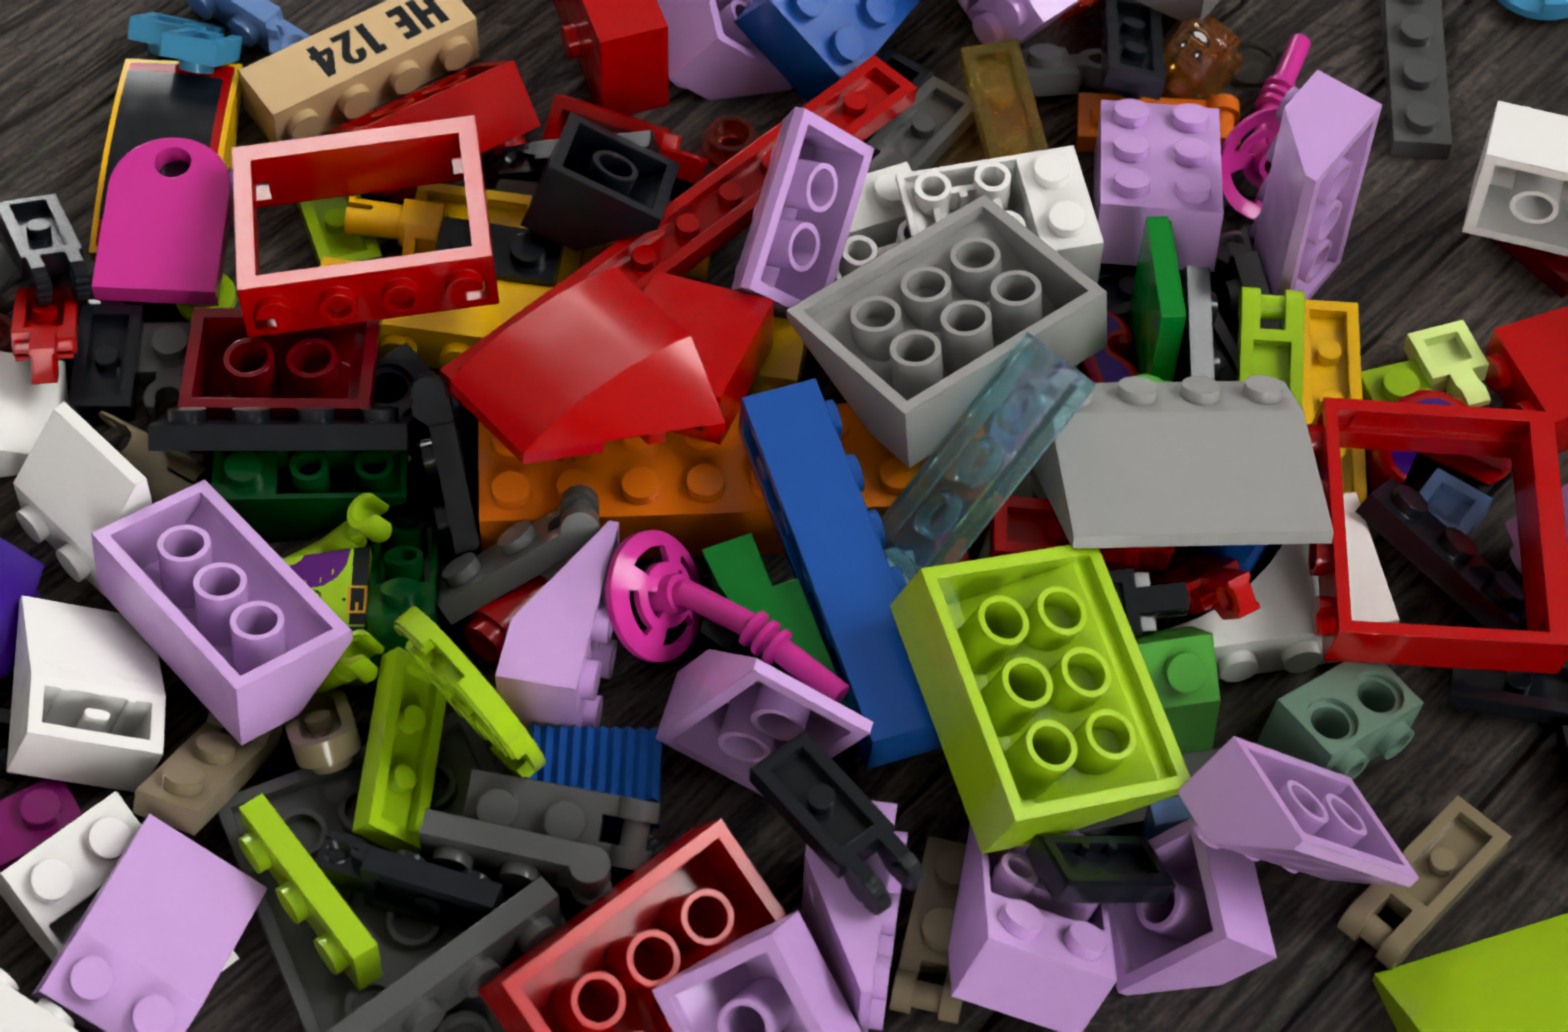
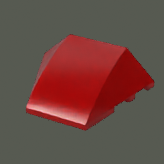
[450,267,726,464]

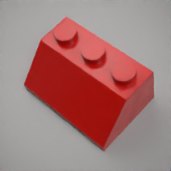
[324,60,541,203]

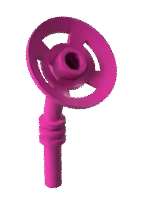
[1221,33,1311,220]
[605,530,850,703]

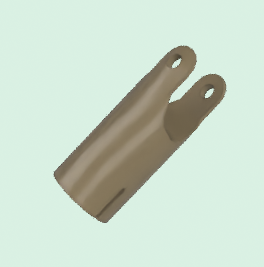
[98,411,212,502]

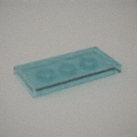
[881,332,1096,580]

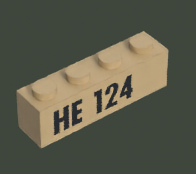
[238,0,480,142]

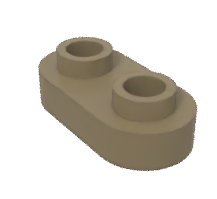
[284,688,362,774]

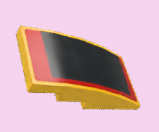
[88,59,243,262]

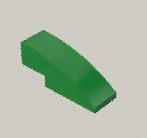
[702,533,845,706]

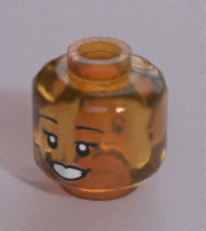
[1164,14,1243,100]

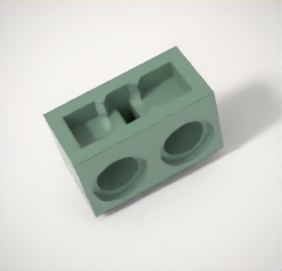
[1258,662,1424,780]

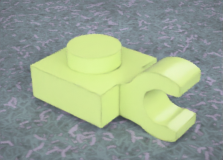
[1403,320,1491,407]

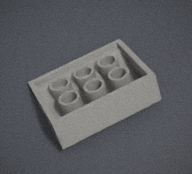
[786,194,1107,468]
[1025,375,1334,549]

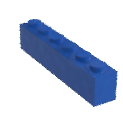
[738,378,942,769]

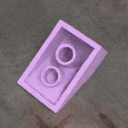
[656,649,873,796]
[31,813,268,1032]

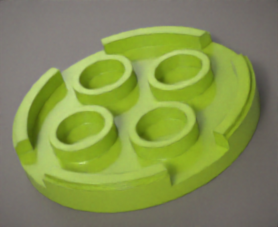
[393,606,546,780]

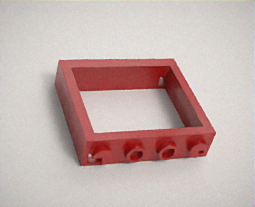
[232,115,500,338]
[1307,397,1568,674]

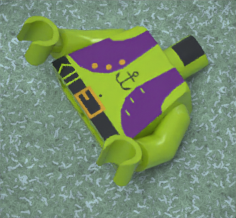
[282,493,392,694]

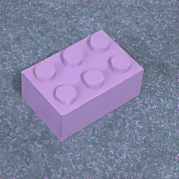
[1093,98,1224,272]

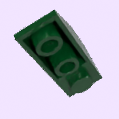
[211,450,408,542]
[366,515,441,685]

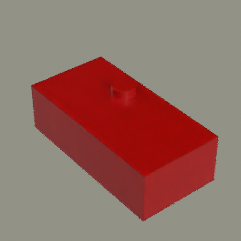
[552,0,669,115]

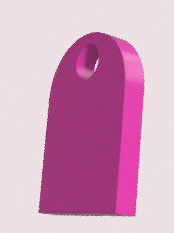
[91,137,233,306]

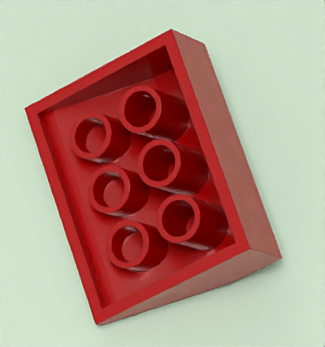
[477,818,787,1032]

